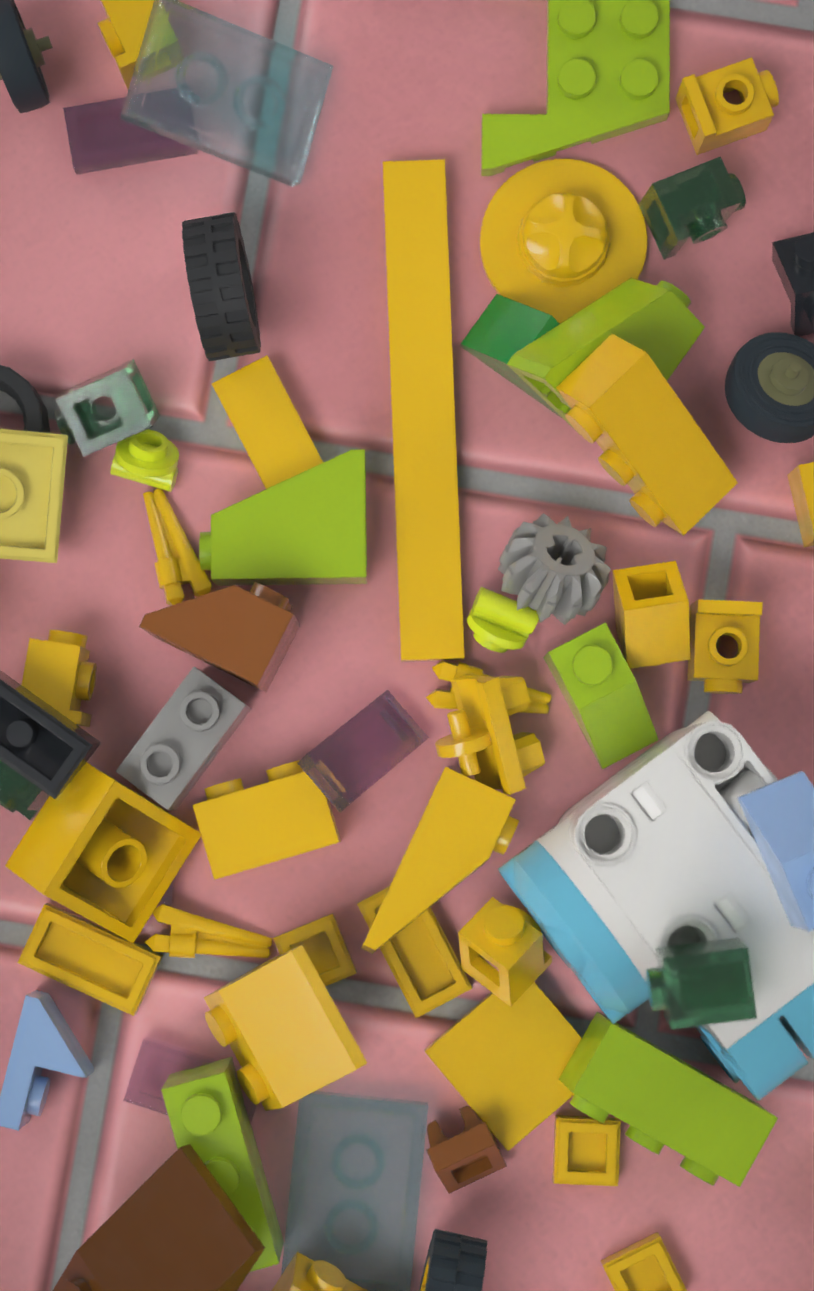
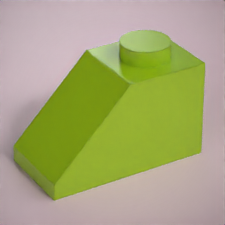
[543,622,659,769]

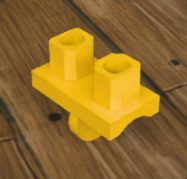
[435,674,545,795]

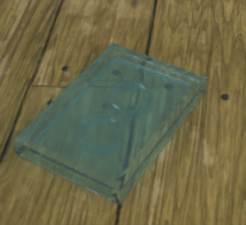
[120,0,333,187]
[281,1091,428,1291]

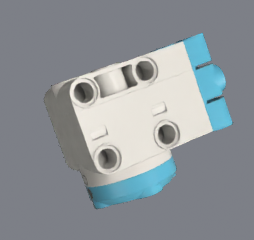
[498,711,814,1101]

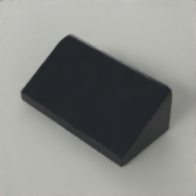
[0,670,101,799]

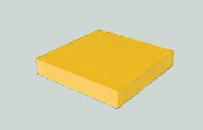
[424,982,582,1151]

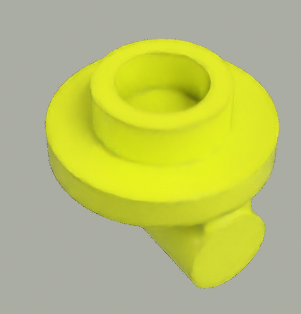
[110,429,179,492]
[467,587,539,653]

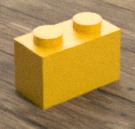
[192,760,341,880]

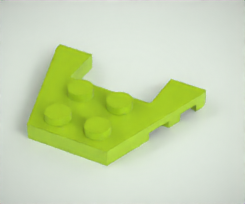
[481,0,670,176]

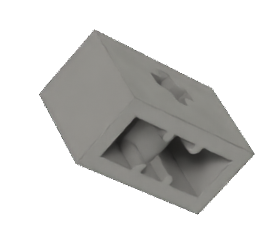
[116,667,251,810]

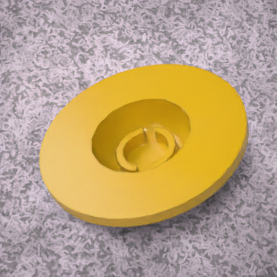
[480,159,647,324]

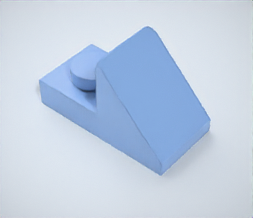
[0,990,94,1131]

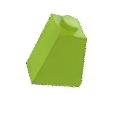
[507,278,705,429]
[199,449,367,586]

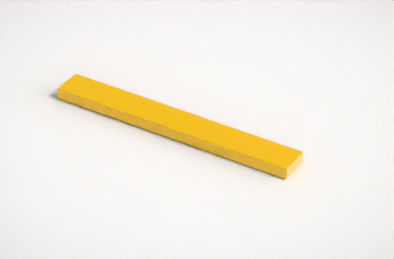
[383,159,465,662]

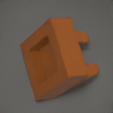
[426,1106,507,1194]

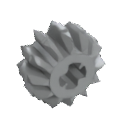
[498,513,611,625]

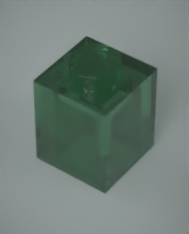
[646,938,757,1029]

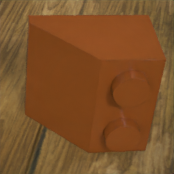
[139,582,300,693]

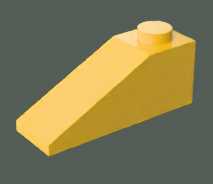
[361,767,519,954]

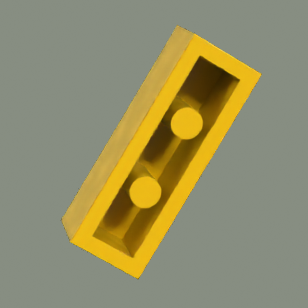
[556,334,738,536]

